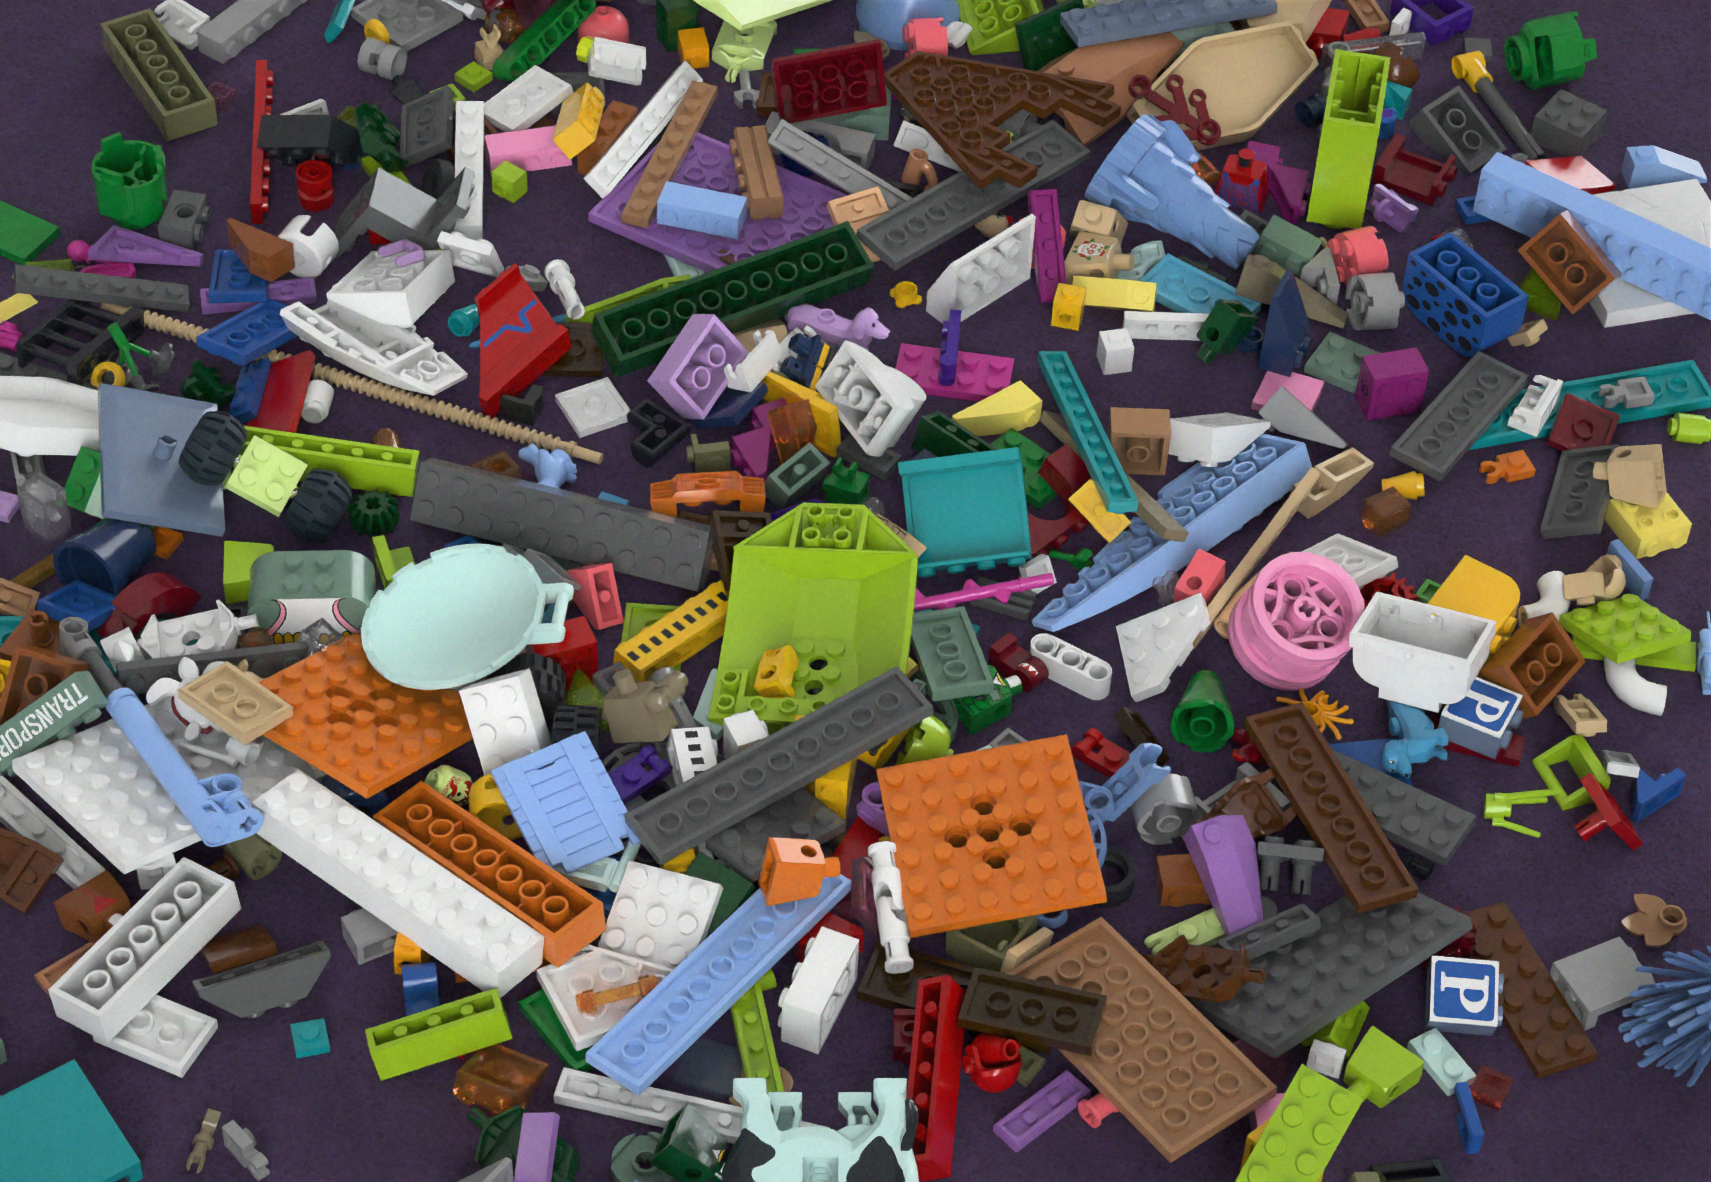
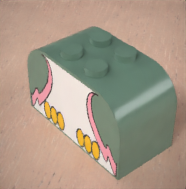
[247,550,377,647]

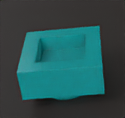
[290,1018,330,1059]

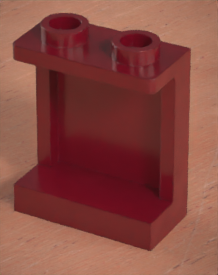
[1372,133,1458,206]

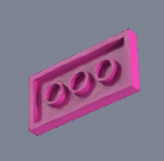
[895,343,1014,402]

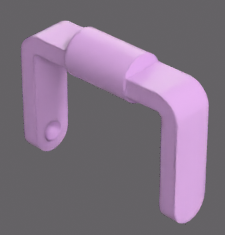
[378,239,425,267]

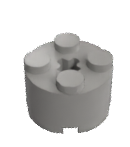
[1345,272,1405,331]
[1130,773,1200,845]

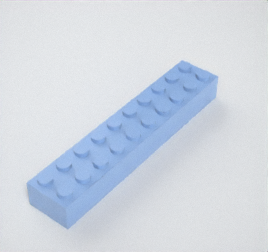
[1473,152,1711,320]

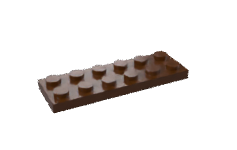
[1458,901,1598,1079]

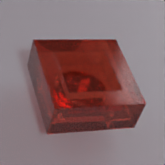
[1470,1065,1514,1111]

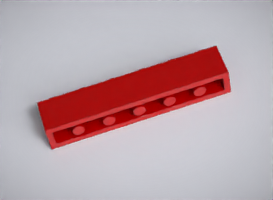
[906,974,966,1182]

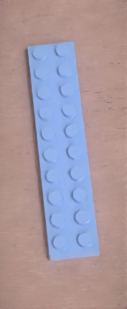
[586,874,852,1096]

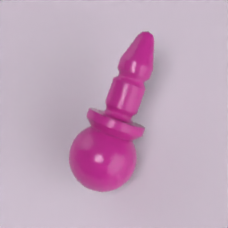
[67,240,111,265]

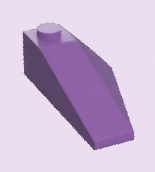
[1183,815,1263,937]

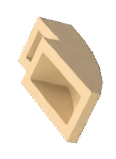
[1289,447,1374,519]

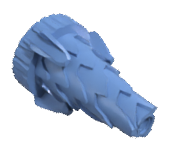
[1084,114,1260,271]

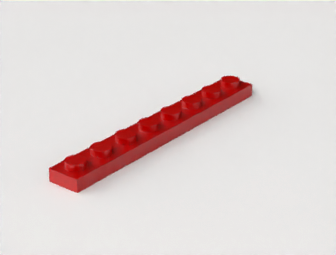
[250,60,274,224]

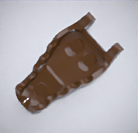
[1192,768,1298,839]

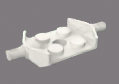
[136,600,259,659]

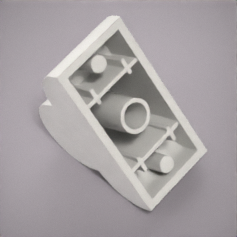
[815,340,926,457]

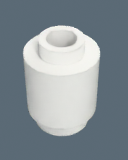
[301,380,334,423]

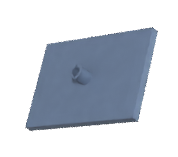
[98,383,225,537]

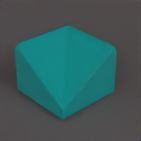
[1383,81,1412,120]

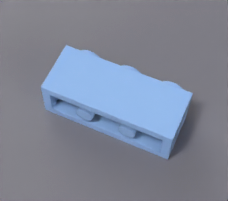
[657,181,747,240]

